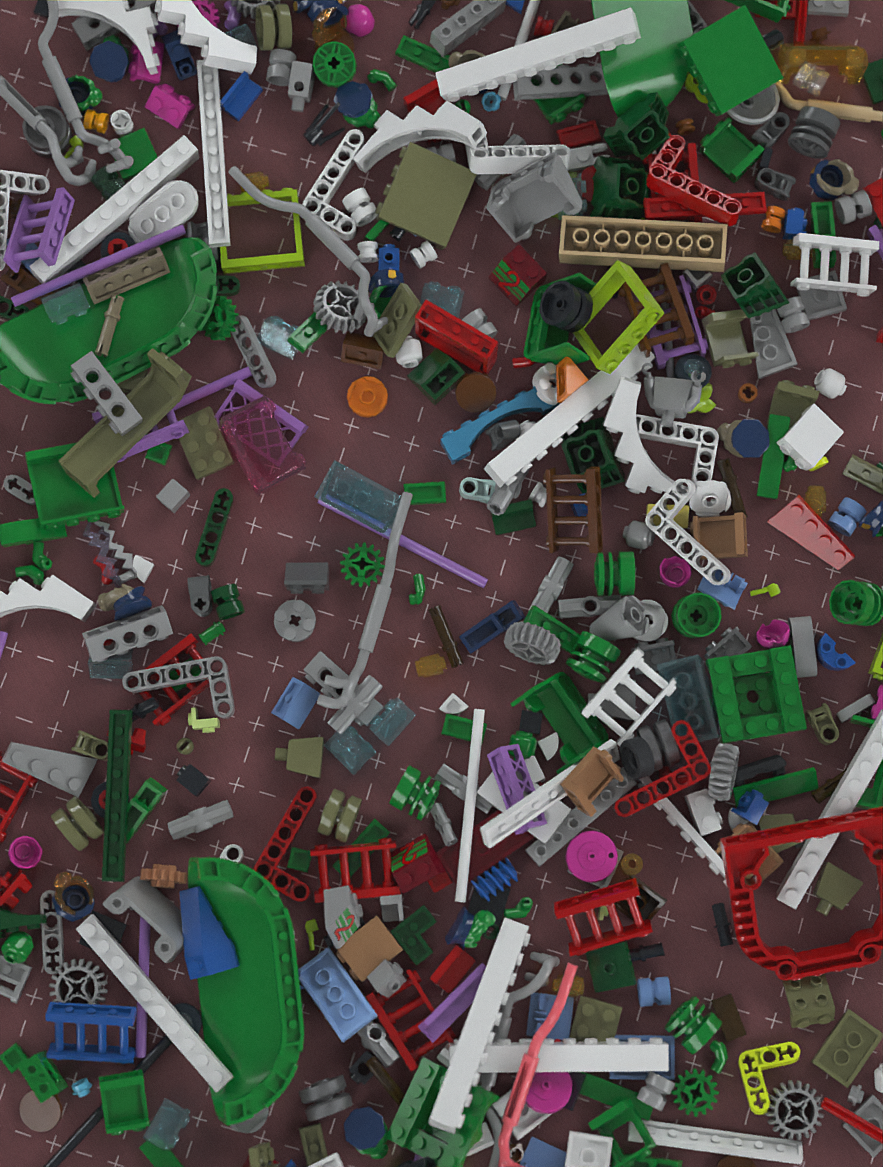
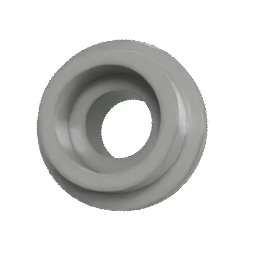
[847,1085,865,1106]

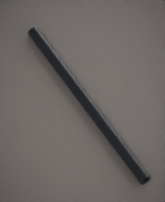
[43,1035,173,1167]

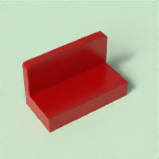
[429,944,475,994]

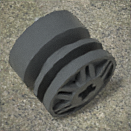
[787,106,840,159]

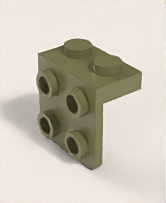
[766,380,819,430]
[783,973,835,1028]

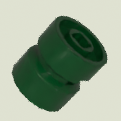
[211,584,245,620]

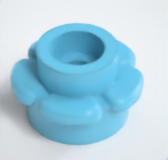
[482,92,501,112]
[71,1078,92,1097]

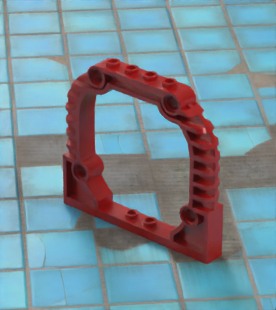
[720,807,883,980]

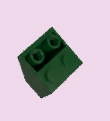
[407,348,465,405]

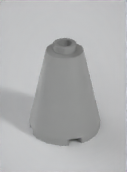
[589,595,649,641]

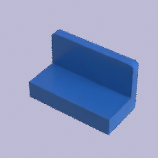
[220,71,263,122]

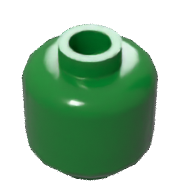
[508,731,537,761]
[1,931,34,964]

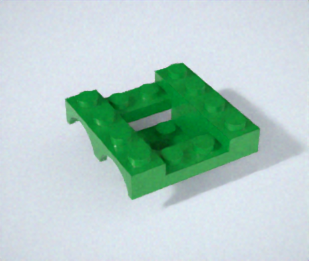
[705,645,807,744]
[385,1057,500,1167]

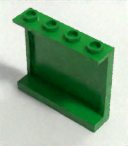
[678,5,784,117]
[25,442,125,531]

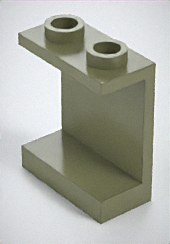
[701,309,759,368]

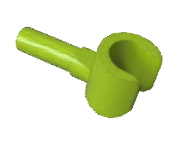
[63,136,84,158]
[750,583,781,597]
[305,919,319,951]

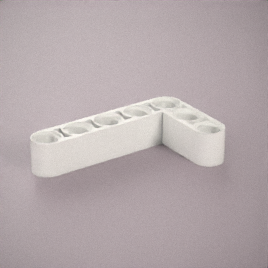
[465,123,570,174]
[303,129,364,241]
[0,170,50,271]
[619,414,719,484]
[645,479,731,585]

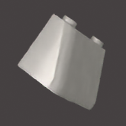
[486,152,582,243]
[103,876,184,963]

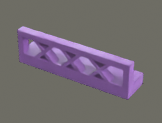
[487,744,547,835]
[418,963,486,1043]

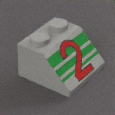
[324,886,363,949]

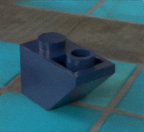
[161,30,198,81]

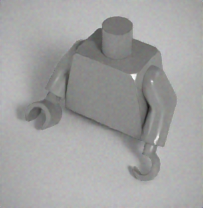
[641,363,706,427]

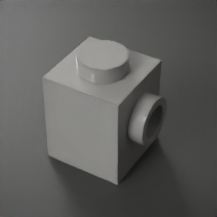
[367,959,407,998]

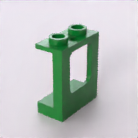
[17,1050,69,1103]
[588,1099,657,1167]

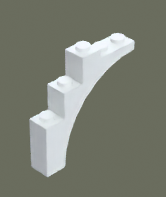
[57,0,160,75]
[155,0,257,75]
[353,101,487,173]
[604,376,688,494]
[0,575,97,622]

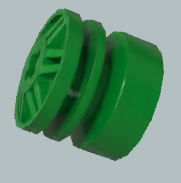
[313,41,357,88]
[594,552,635,596]
[829,580,883,626]
[671,593,722,638]
[565,631,621,684]
[389,765,441,821]
[664,995,722,1055]

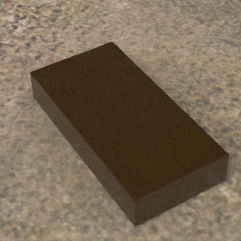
[711,993,747,1042]

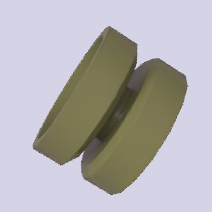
[255,4,292,51]
[318,789,362,843]
[51,796,104,852]

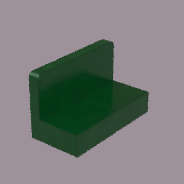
[490,499,536,535]

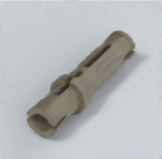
[94,295,124,357]

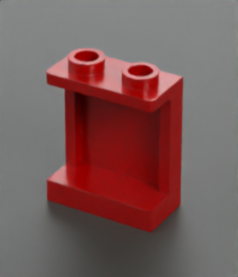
[404,79,451,144]

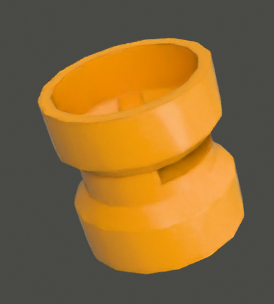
[83,109,109,134]

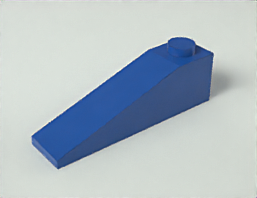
[179,886,239,980]

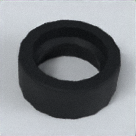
[620,737,655,780]

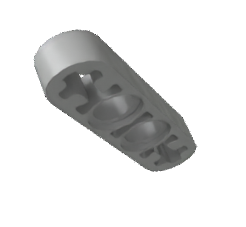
[231,315,276,388]
[40,890,64,975]

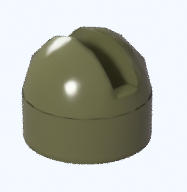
[176,738,194,755]

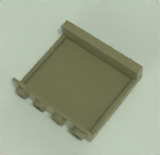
[375,142,477,250]

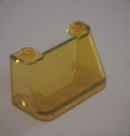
[778,43,868,85]

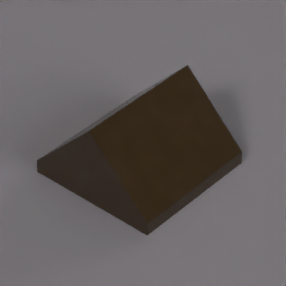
[615,874,667,921]

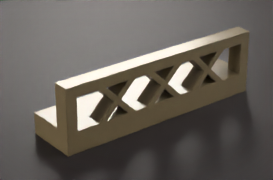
[82,246,170,304]

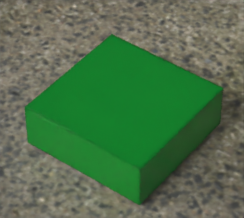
[145,443,173,466]
[287,847,312,873]
[0,1042,29,1074]

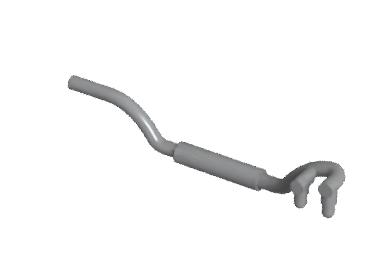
[38,0,134,173]
[0,75,97,186]
[228,166,389,337]
[317,492,413,709]
[479,952,560,1167]

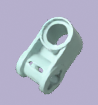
[459,477,496,503]

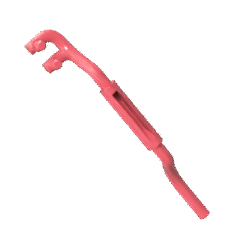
[498,963,578,1167]

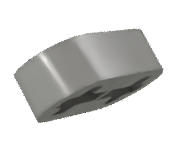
[4,475,36,505]
[836,694,876,723]

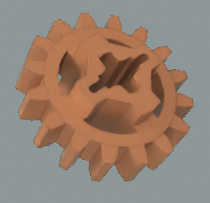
[140,864,187,889]

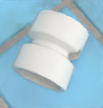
[342,188,378,227]

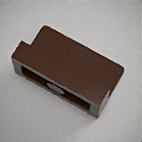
[340,332,384,369]

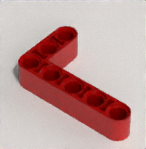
[646,135,742,226]
[615,720,711,817]
[253,786,317,902]

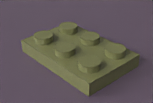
[373,283,422,358]
[178,406,235,480]
[570,995,622,1042]
[811,1008,883,1088]

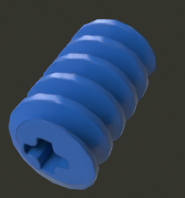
[470,857,518,901]

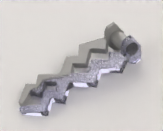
[83,521,137,587]

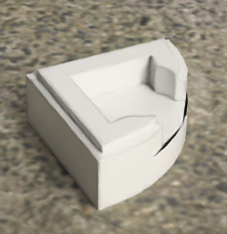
[133,554,155,583]
[439,693,469,714]
[537,732,559,761]
[728,807,748,830]

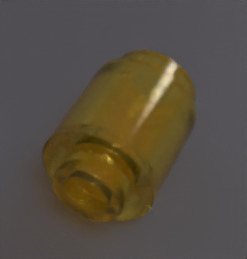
[240,171,269,193]
[782,239,813,260]
[805,486,826,517]
[415,653,447,678]
[620,853,643,876]
[552,974,584,997]

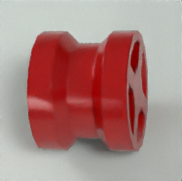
[534,16,555,37]

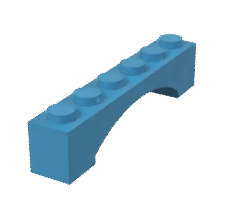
[441,381,561,465]

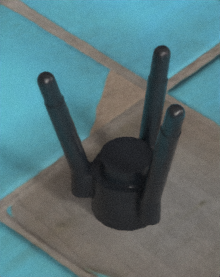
[303,103,345,147]

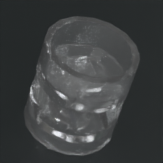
[792,60,830,97]

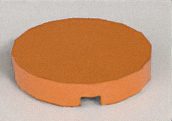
[347,376,388,418]

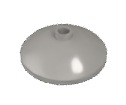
[727,84,780,125]

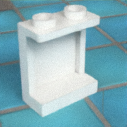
[777,404,844,471]

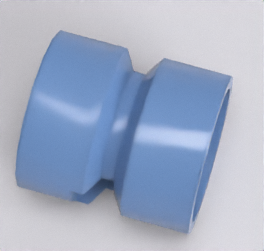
[828,497,867,537]
[637,977,671,1007]

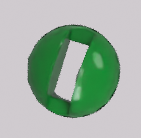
[455,99,471,114]

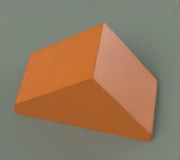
[556,356,588,403]

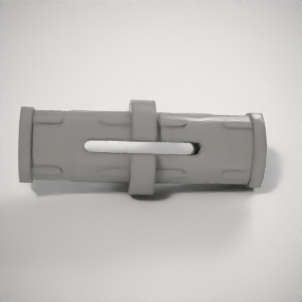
[430,803,458,846]

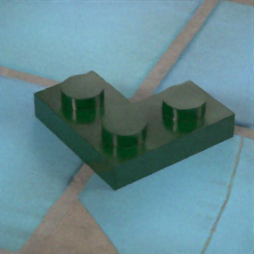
[390,905,437,966]

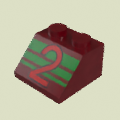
[488,244,547,307]
[390,833,446,893]

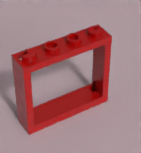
[415,299,499,375]

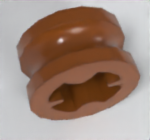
[675,118,695,135]
[738,383,758,403]

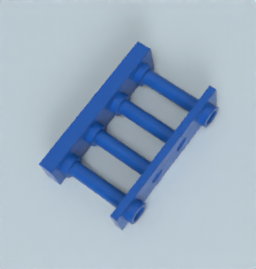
[46,1002,136,1064]

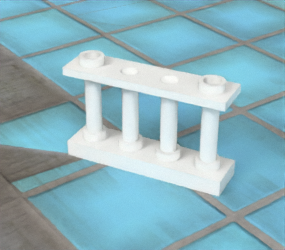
[791,233,879,297]
[581,647,677,746]

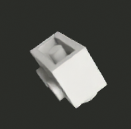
[684,788,723,836]

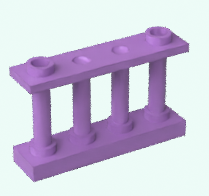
[3,187,75,273]
[635,275,709,370]
[92,409,189,462]

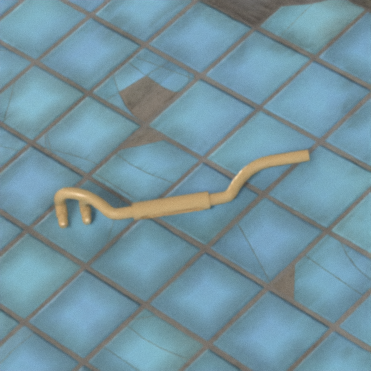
[775,81,883,123]

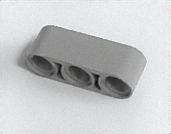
[788,616,817,678]

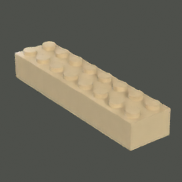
[559,215,728,272]

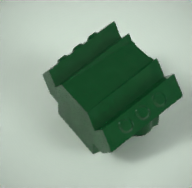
[603,92,670,160]
[590,156,649,220]
[721,252,790,319]
[561,417,625,494]

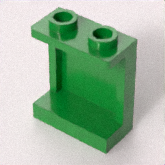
[531,64,585,125]
[699,117,765,184]
[99,1069,150,1135]

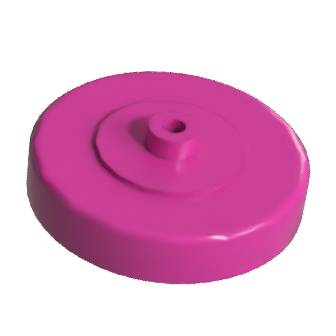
[566,831,617,882]
[525,1072,572,1114]

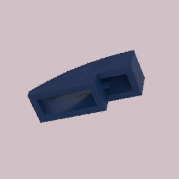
[459,600,526,654]

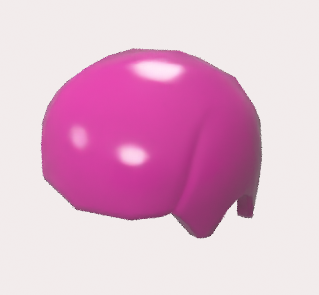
[342,4,375,37]
[659,556,691,588]
[756,619,790,650]
[8,836,43,869]

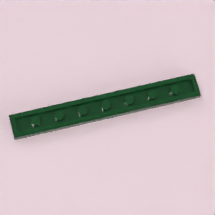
[102,709,133,882]

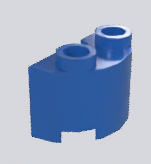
[816,633,856,671]

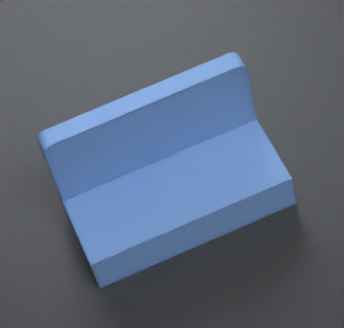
[271,677,320,729]

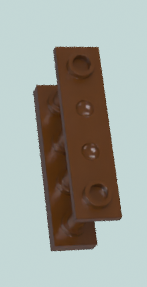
[618,263,695,358]
[543,467,603,553]

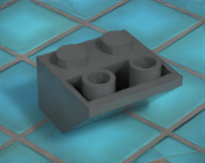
[284,562,329,594]

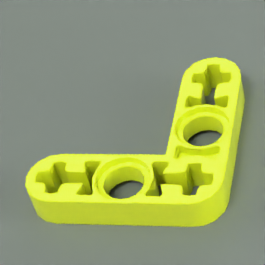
[738,1042,800,1115]

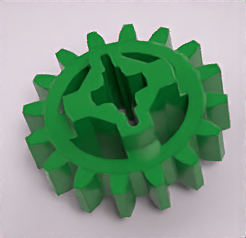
[201,296,239,341]
[340,542,385,588]
[671,1068,719,1117]

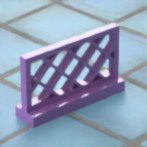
[215,379,308,467]

